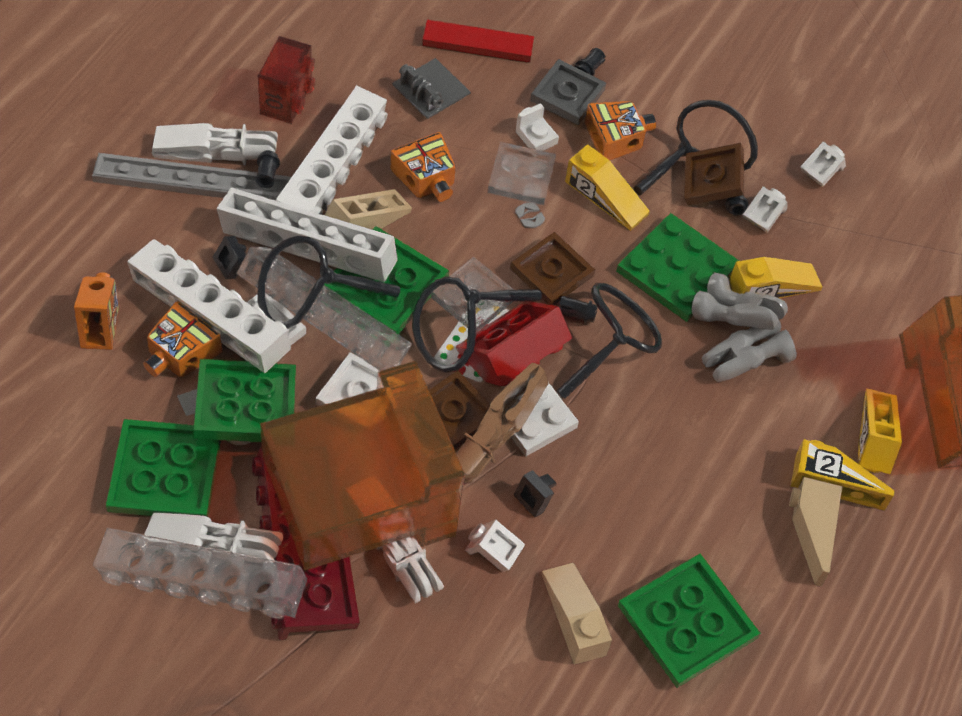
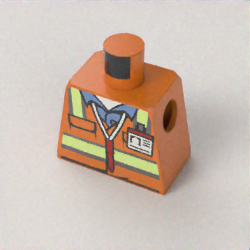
[584,101,656,160]
[390,132,456,202]
[74,272,119,350]
[143,301,222,377]

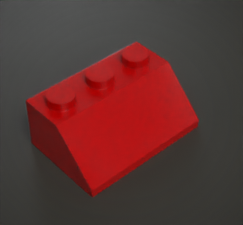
[456,301,572,386]

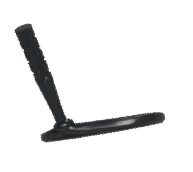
[634,100,758,195]
[257,236,400,329]
[412,276,542,373]
[556,283,662,399]

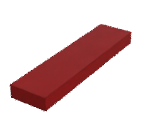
[422,19,534,63]

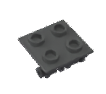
[392,58,471,119]

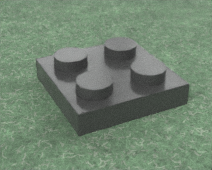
[530,59,606,125]

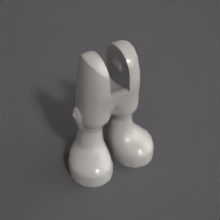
[692,273,788,330]
[702,319,797,382]

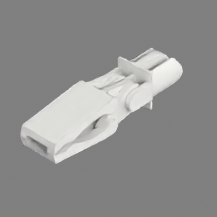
[152,123,278,165]
[345,477,444,604]
[141,513,283,568]

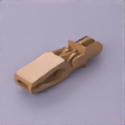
[450,363,548,483]

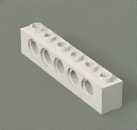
[276,85,388,214]
[217,187,397,282]
[127,239,291,373]

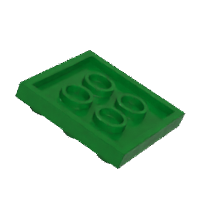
[616,213,740,322]
[321,226,449,338]
[193,359,296,444]
[106,419,221,517]
[618,553,761,688]

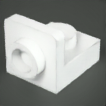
[516,103,559,155]
[801,142,846,187]
[743,187,788,233]
[465,519,525,572]

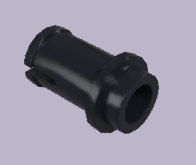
[575,48,606,76]
[255,150,280,188]
[725,195,749,216]
[559,296,598,324]

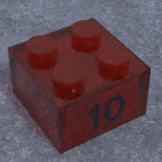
[257,36,315,124]

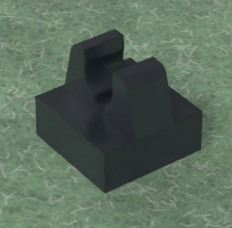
[212,236,254,279]
[514,470,557,518]

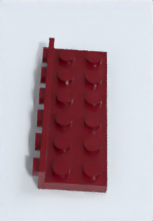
[252,443,360,640]

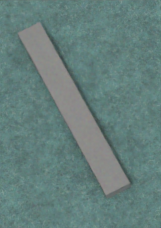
[92,153,328,211]

